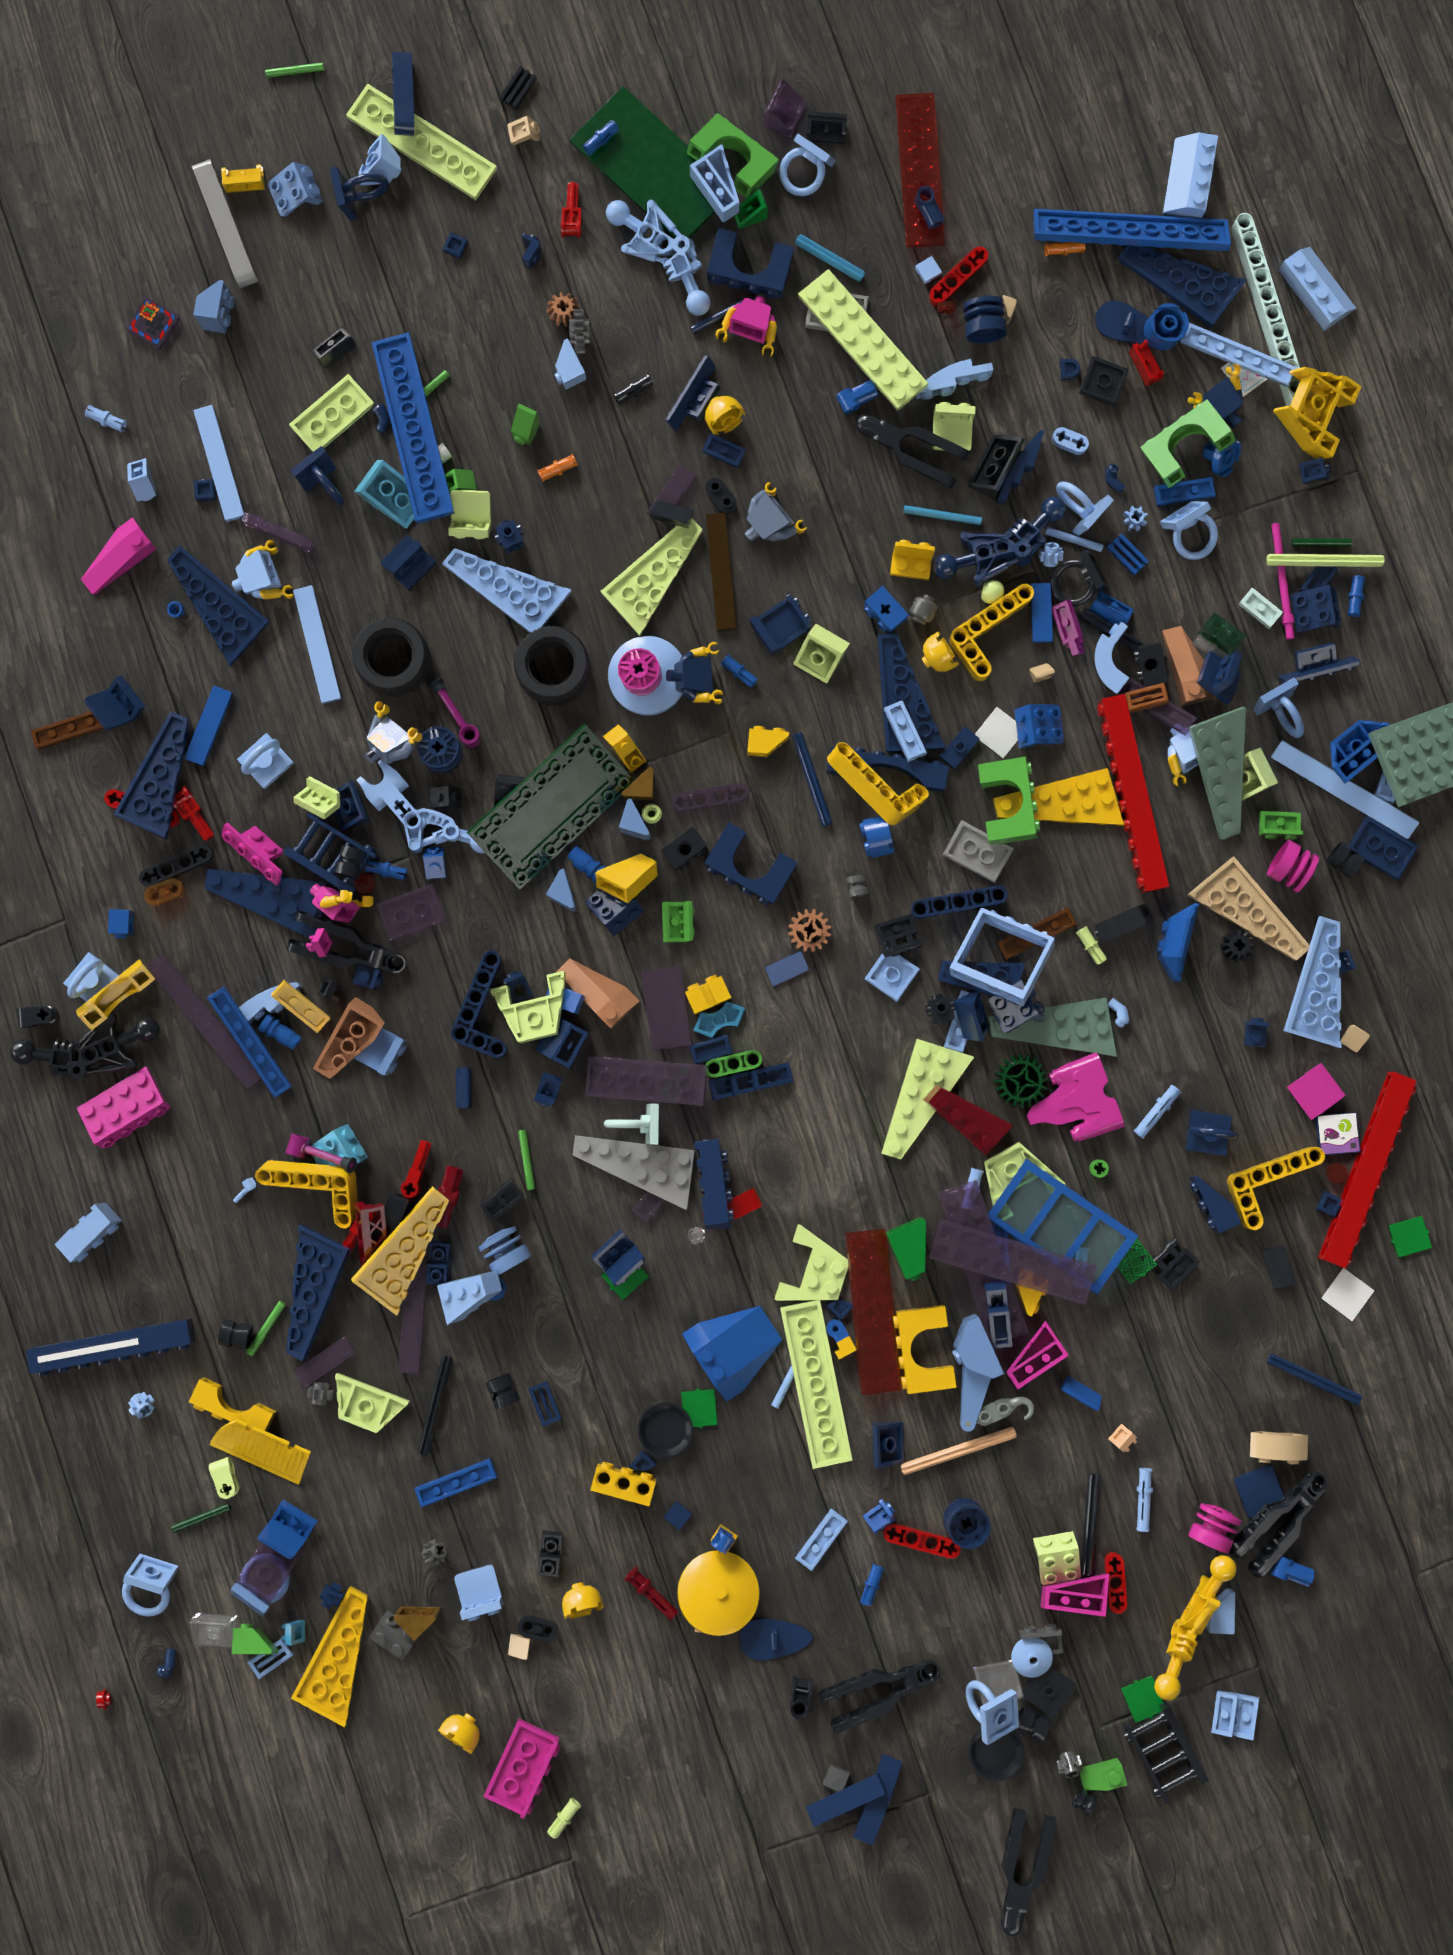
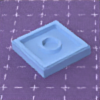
[864,947,920,1002]

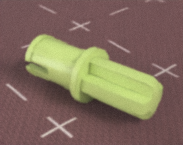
[1076,926,1106,965]
[547,1798,581,1839]

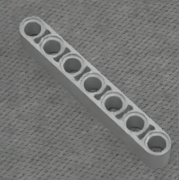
[192,159,258,288]

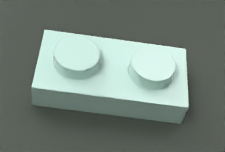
[1238,588,1283,629]

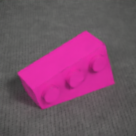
[1006,1321,1069,1390]
[1040,1573,1109,1617]

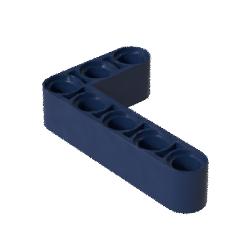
[451,951,508,1059]

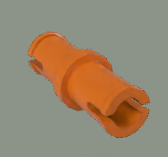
[1044,242,1085,256]
[537,454,578,482]

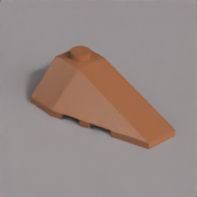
[1161,626,1217,706]
[556,959,640,1029]
[313,997,384,1079]

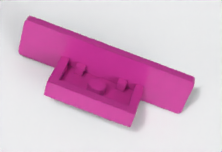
[221,823,283,885]

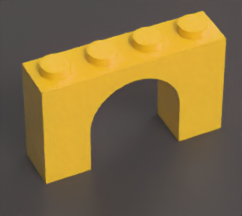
[893,1305,956,1394]

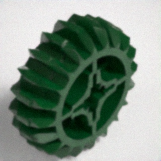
[993,1054,1048,1108]

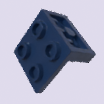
[1291,585,1342,633]

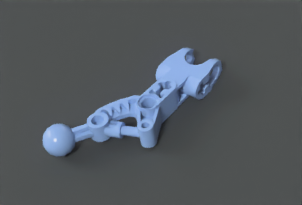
[357,759,485,854]

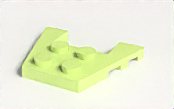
[490,971,566,1043]
[984,1142,1066,1221]
[774,1224,850,1301]

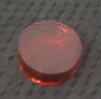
[937,301,956,314]
[355,874,376,894]
[1326,1163,1348,1183]

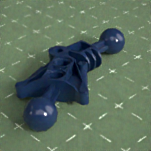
[933,497,1066,587]

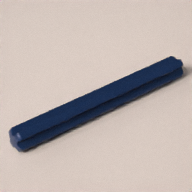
[792,732,832,827]
[1267,1354,1362,1405]

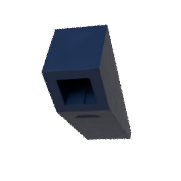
[1189,1176,1241,1233]

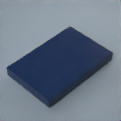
[1348,815,1419,881]

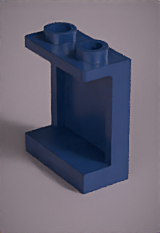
[750,594,812,656]

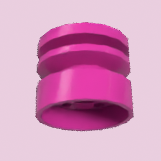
[618,648,662,696]
[1267,839,1319,892]
[1188,1503,1242,1554]

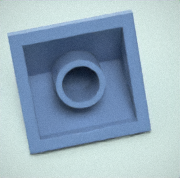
[619,798,651,841]
[546,869,577,912]

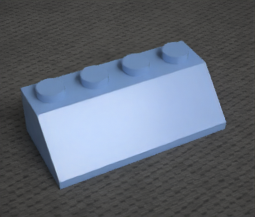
[1163,132,1218,218]
[1278,247,1356,331]

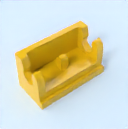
[221,164,265,193]

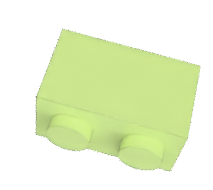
[793,624,850,684]
[1242,748,1278,801]

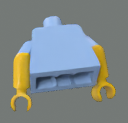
[232,540,294,599]
[1168,724,1198,787]

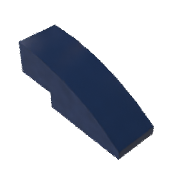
[984,1281,1012,1349]

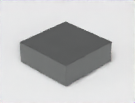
[823,1764,850,1792]

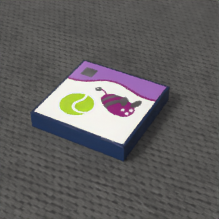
[1315,1112,1361,1155]

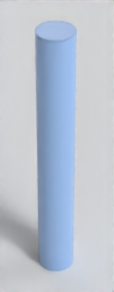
[1045,527,1103,552]
[771,1365,794,1408]

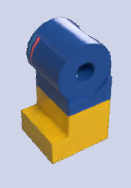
[826,1319,857,1359]
[711,1524,738,1554]

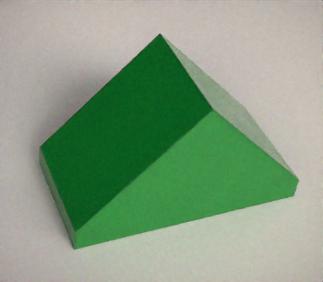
[734,189,768,229]

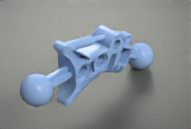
[606,200,710,316]

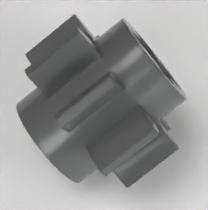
[307,1382,334,1405]
[421,1539,447,1567]
[1056,1751,1083,1778]

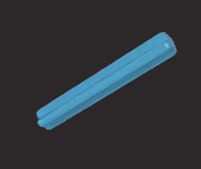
[795,234,865,282]

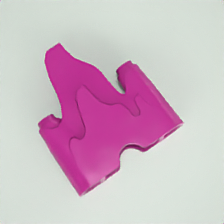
[1026,1052,1125,1142]

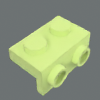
[294,776,340,819]

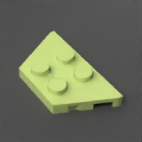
[335,1373,410,1433]

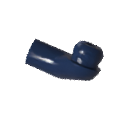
[372,404,390,434]
[1105,464,1126,494]
[157,1649,177,1679]

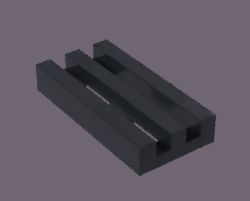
[499,66,537,110]

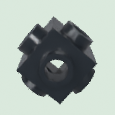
[925,993,955,1025]

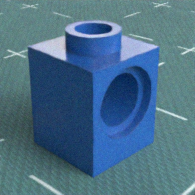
[108,909,134,939]

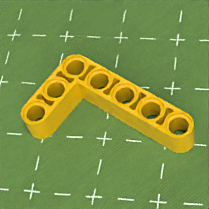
[949,584,1034,681]
[827,742,929,825]
[1227,1147,1325,1230]
[255,1160,358,1228]

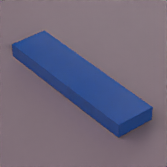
[184,686,233,766]
[414,1458,498,1508]

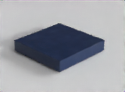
[1233,1464,1284,1518]

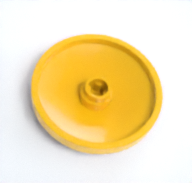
[677,1551,759,1636]

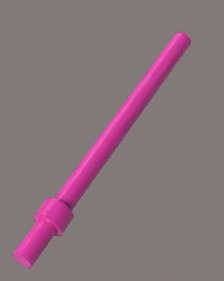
[1271,523,1294,640]

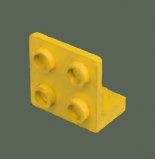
[890,540,935,580]

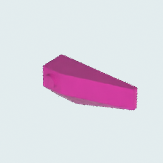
[81,517,157,596]

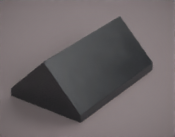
[968,435,1024,500]

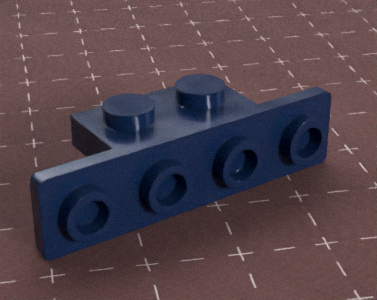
[666,355,721,431]
[1278,642,1361,683]

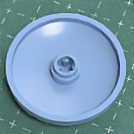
[608,636,683,715]

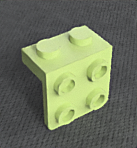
[932,402,975,451]
[449,490,491,540]
[1033,1531,1081,1585]

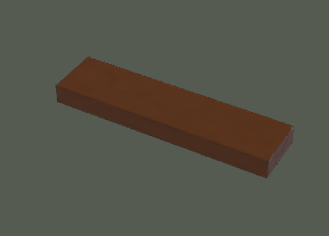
[30,711,104,750]
[997,907,1077,961]

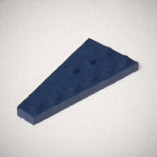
[167,545,270,666]

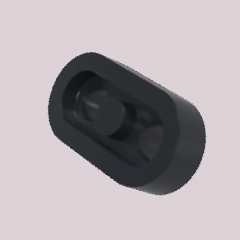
[705,478,737,515]
[518,1615,559,1642]

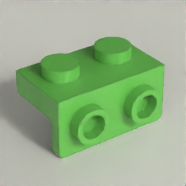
[1259,811,1303,840]
[662,901,695,943]

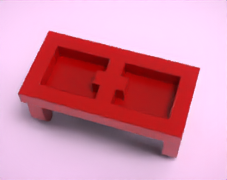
[1129,339,1165,387]

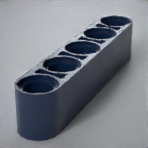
[392,52,414,136]
[910,886,1008,920]

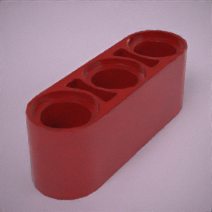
[702,1188,763,1231]

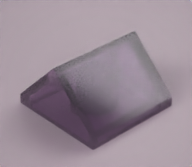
[764,78,807,137]

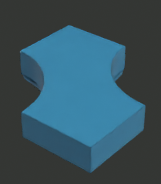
[694,1001,745,1038]

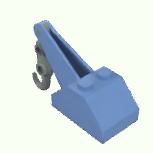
[952,1314,1034,1431]

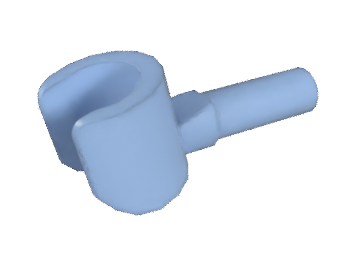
[233,1177,256,1203]

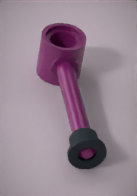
[429,678,481,748]
[285,1133,357,1173]

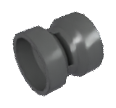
[846,874,869,898]

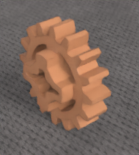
[788,909,831,952]

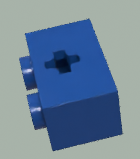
[864,586,909,634]

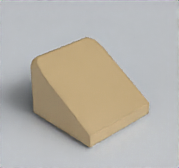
[1002,295,1017,325]
[1029,664,1055,683]
[1340,1025,1370,1053]
[508,1634,531,1660]

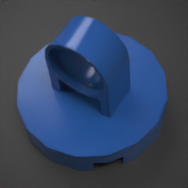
[1202,439,1241,477]

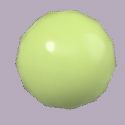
[981,579,1004,604]

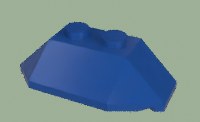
[1330,720,1390,784]
[1156,903,1199,982]

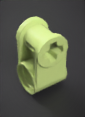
[209,1457,240,1499]

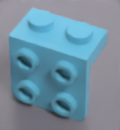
[311,1124,368,1166]

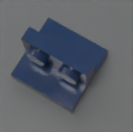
[380,535,436,591]
[1196,651,1242,705]

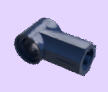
[915,186,945,229]

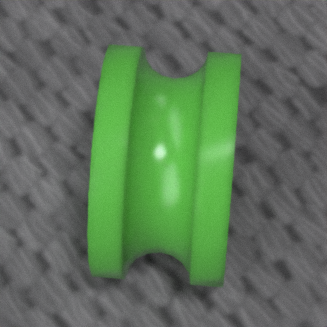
[1089,1160,1109,1178]

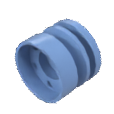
[478,1226,532,1275]

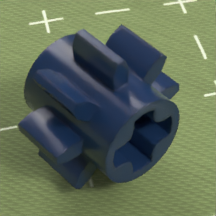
[319,1582,345,1610]

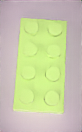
[289,374,375,452]

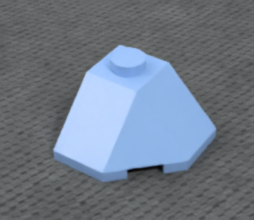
[359,134,401,186]

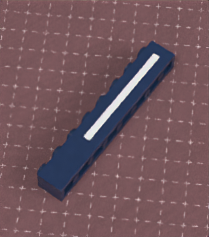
[26,1318,195,1376]

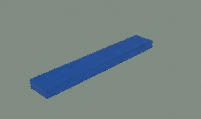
[207,986,292,1098]

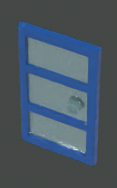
[985,1158,1138,1295]

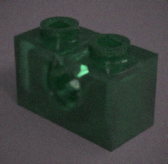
[1198,612,1246,656]

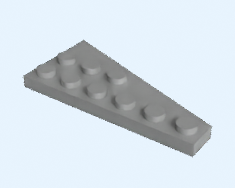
[573,1135,694,1210]

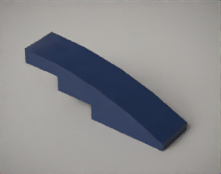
[996,430,1044,505]
[708,1062,794,1101]
[853,1754,902,1845]

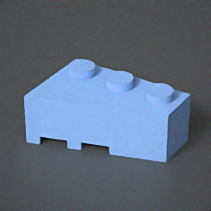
[690,145,739,223]
[54,1203,122,1263]
[437,1270,502,1325]

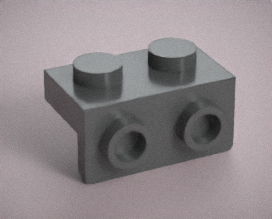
[369,1611,417,1661]
[1019,1624,1063,1654]

